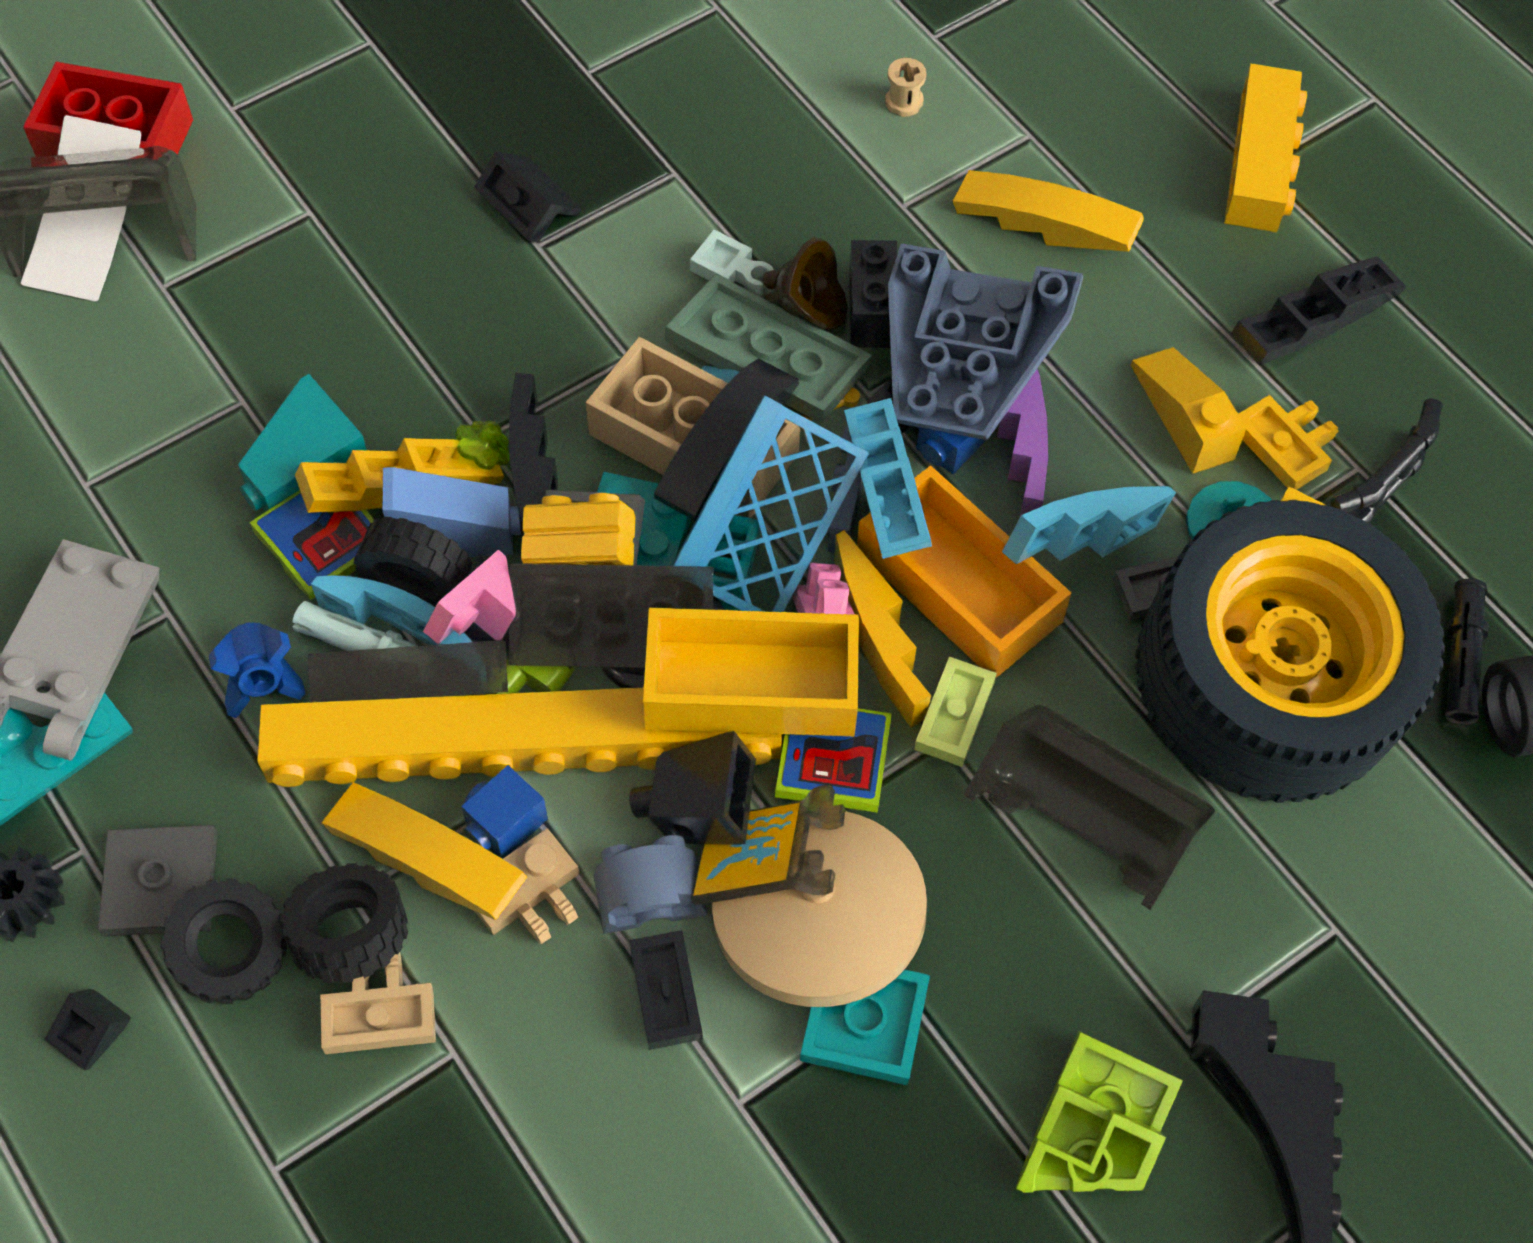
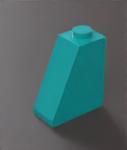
[238,374,367,512]

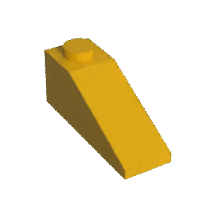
[1131,347,1247,474]

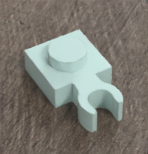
[690,230,774,296]

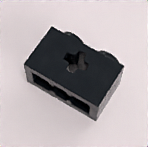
[849,240,897,348]

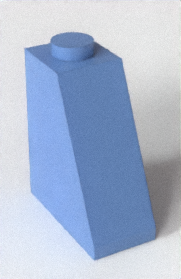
[382,467,522,557]

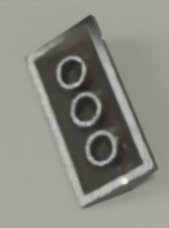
[508,564,714,667]

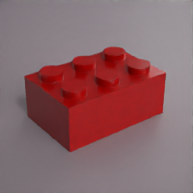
[23,62,193,186]

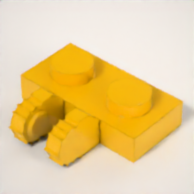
[1238,395,1339,490]

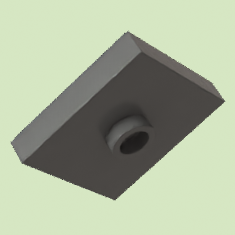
[98,825,218,936]

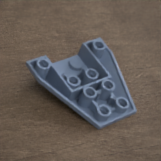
[888,244,1083,440]

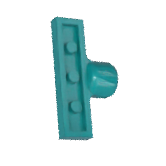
[0,693,133,826]

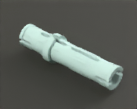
[292,601,440,683]

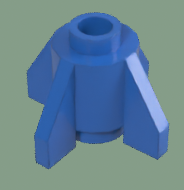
[209,622,305,718]

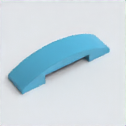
[311,575,489,694]

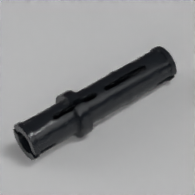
[1445,578,1489,725]

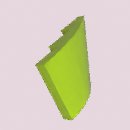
[1016,1031,1183,1193]

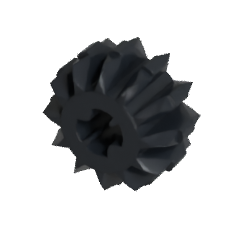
[0,847,65,943]

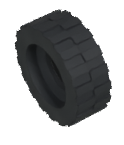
[354,517,472,607]
[280,863,408,983]
[161,878,287,1005]

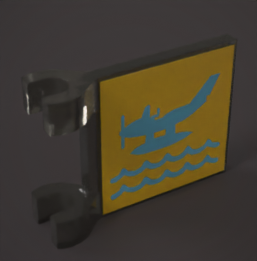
[691,785,846,905]

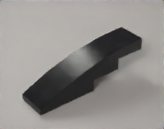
[1231,256,1406,365]
[509,373,558,536]

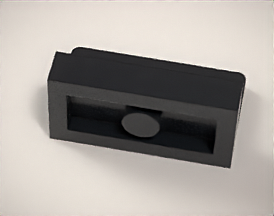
[474,151,582,242]

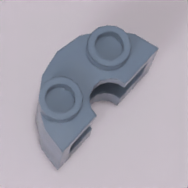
[593,835,708,934]

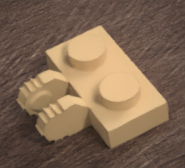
[475,828,579,944]
[320,952,436,1054]

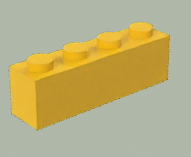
[1224,63,1307,232]

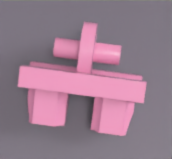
[792,563,855,615]

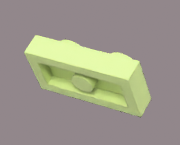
[914,657,997,767]

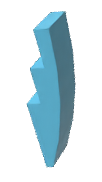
[844,398,932,559]
[1002,486,1176,564]

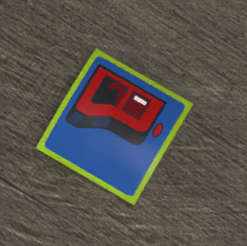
[249,490,374,600]
[775,708,892,813]

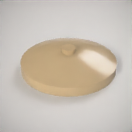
[712,809,927,1007]

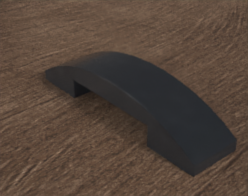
[654,358,799,521]

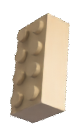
[586,337,800,518]

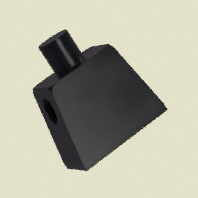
[629,731,756,845]

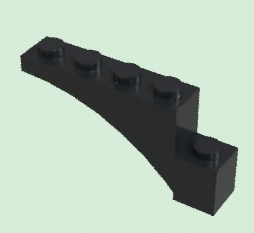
[1190,990,1343,1243]

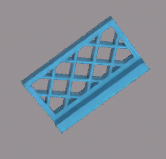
[669,395,869,612]

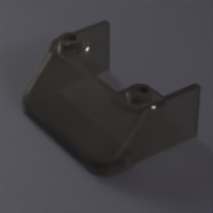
[0,146,196,277]
[963,705,1215,910]

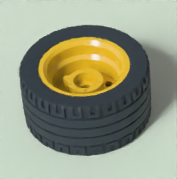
[1135,500,1445,803]

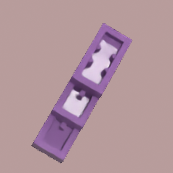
[997,369,1048,518]

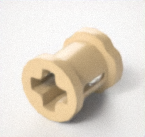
[885,58,927,117]

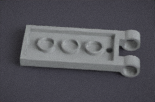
[0,539,160,761]

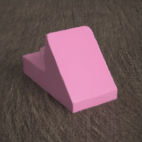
[423,550,516,644]

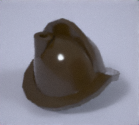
[763,237,848,329]

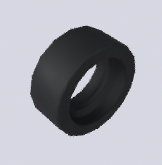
[1482,656,1533,757]

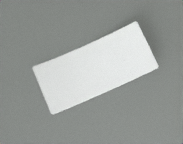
[21,115,141,302]

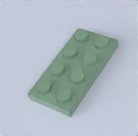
[664,274,872,423]

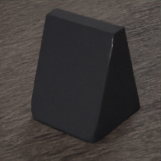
[44,989,131,1071]

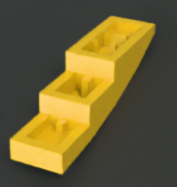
[953,170,1144,252]
[295,438,504,513]
[834,530,931,728]
[321,782,527,920]

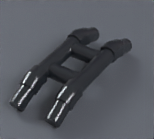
[1330,398,1443,523]

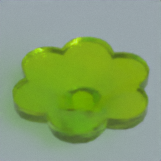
[455,421,510,470]

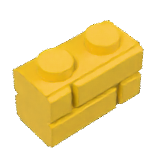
[521,493,635,573]

